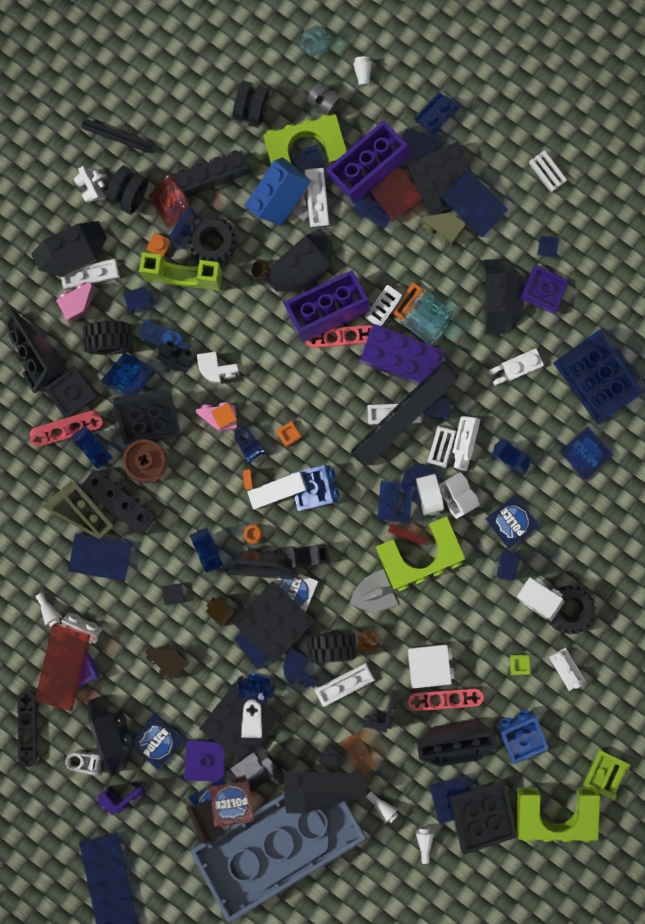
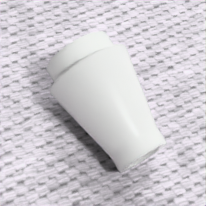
[353,56,372,86]

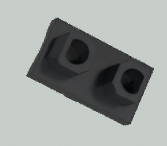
[156,340,192,373]

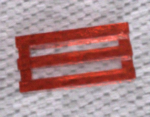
[388,525,427,546]

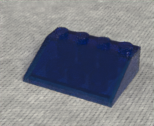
[553,327,645,425]

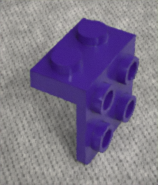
[97,782,147,815]

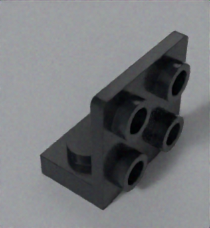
[362,691,399,733]
[230,744,284,792]

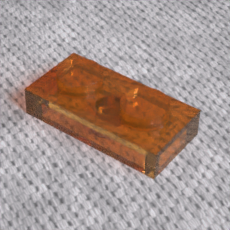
[341,732,377,774]

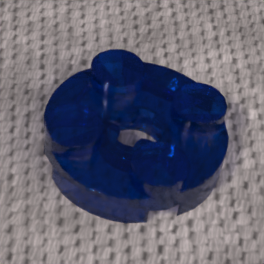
[402,464,440,502]
[236,674,276,703]

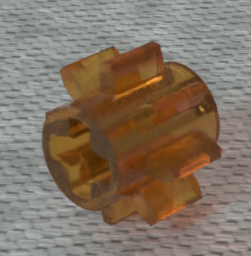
[357,629,382,654]

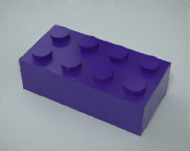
[326,120,411,204]
[283,270,371,343]
[358,324,445,385]

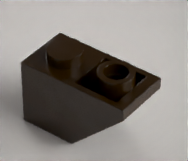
[145,648,190,680]

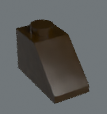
[205,597,237,627]

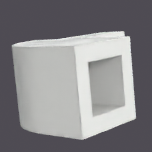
[197,352,239,385]
[416,474,444,516]

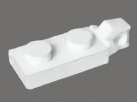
[452,416,480,471]

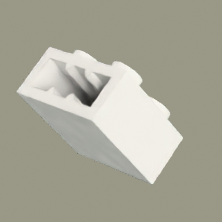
[407,644,454,688]

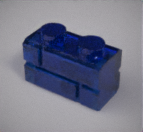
[492,551,520,581]

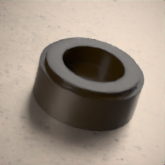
[252,259,270,279]

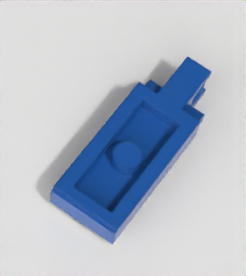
[137,319,191,351]

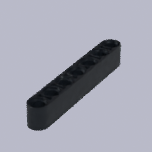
[351,361,459,467]

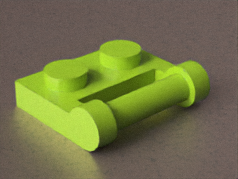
[583,749,631,801]

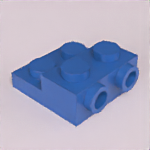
[290,465,340,511]
[496,710,549,764]

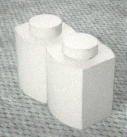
[438,472,479,519]

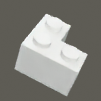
[517,577,564,621]

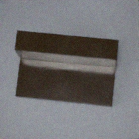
[186,799,226,845]

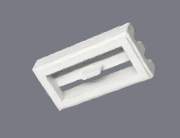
[529,150,567,192]
[427,426,456,468]

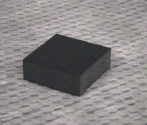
[162,583,185,605]

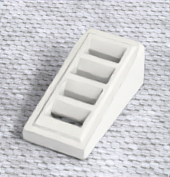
[364,285,402,326]

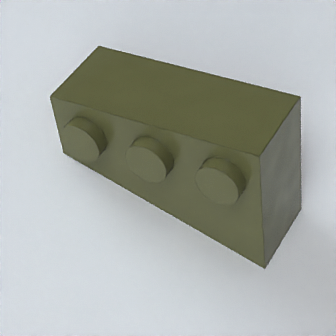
[42,481,113,539]

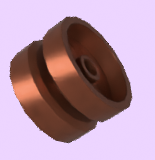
[123,439,168,483]

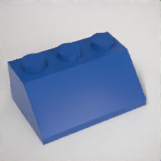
[244,157,312,226]

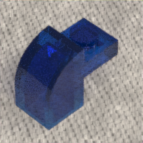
[70,425,113,469]
[491,437,533,476]
[190,528,224,573]
[283,648,318,689]

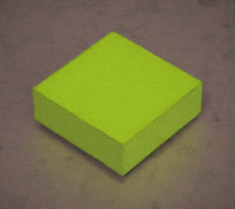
[510,655,531,675]

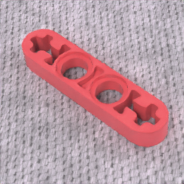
[305,325,372,348]
[30,410,103,446]
[408,688,484,711]

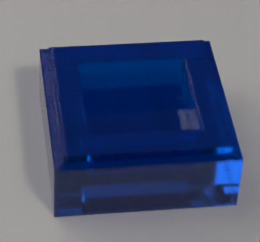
[537,235,559,258]

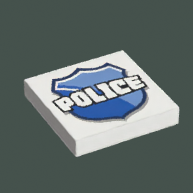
[276,573,318,612]

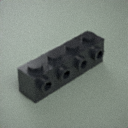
[171,150,250,199]
[80,469,157,535]

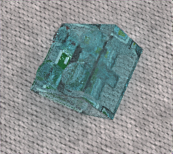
[400,289,453,346]

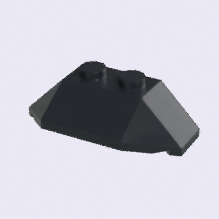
[31,221,107,277]
[264,228,332,292]
[483,259,524,335]
[221,548,300,581]
[87,696,134,776]
[417,720,497,767]

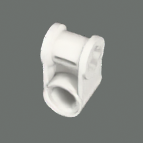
[242,699,262,738]
[66,751,102,775]

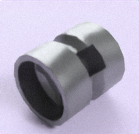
[306,81,342,115]

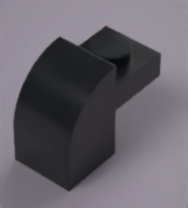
[287,544,329,568]

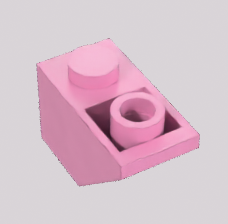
[56,282,95,323]
[196,402,238,432]

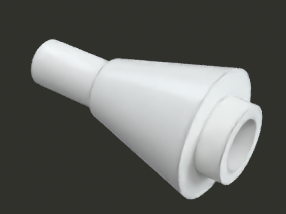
[36,593,62,628]
[366,791,398,824]
[415,826,435,864]

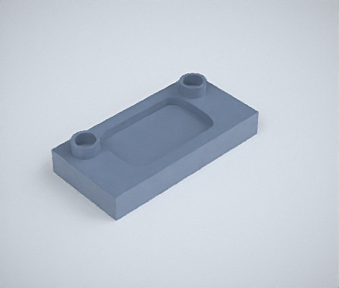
[190,768,367,923]

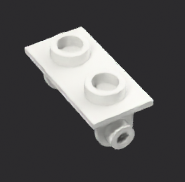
[60,613,103,644]
[549,647,585,691]

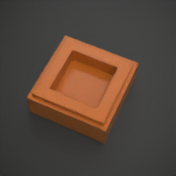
[211,403,237,429]
[276,421,302,447]
[243,469,253,490]

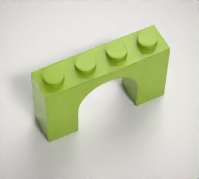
[263,114,347,166]
[139,252,222,291]
[375,516,465,591]
[516,787,600,842]

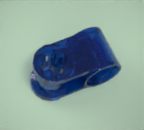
[234,427,265,464]

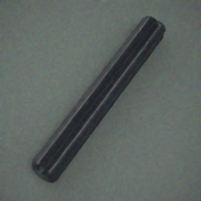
[81,119,153,153]

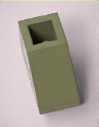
[421,213,466,246]

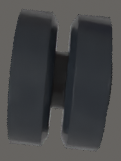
[232,80,269,128]
[105,165,149,215]

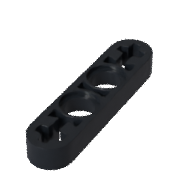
[17,690,38,767]

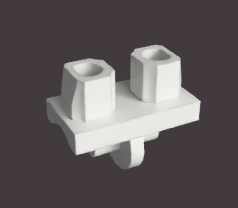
[74,166,107,203]

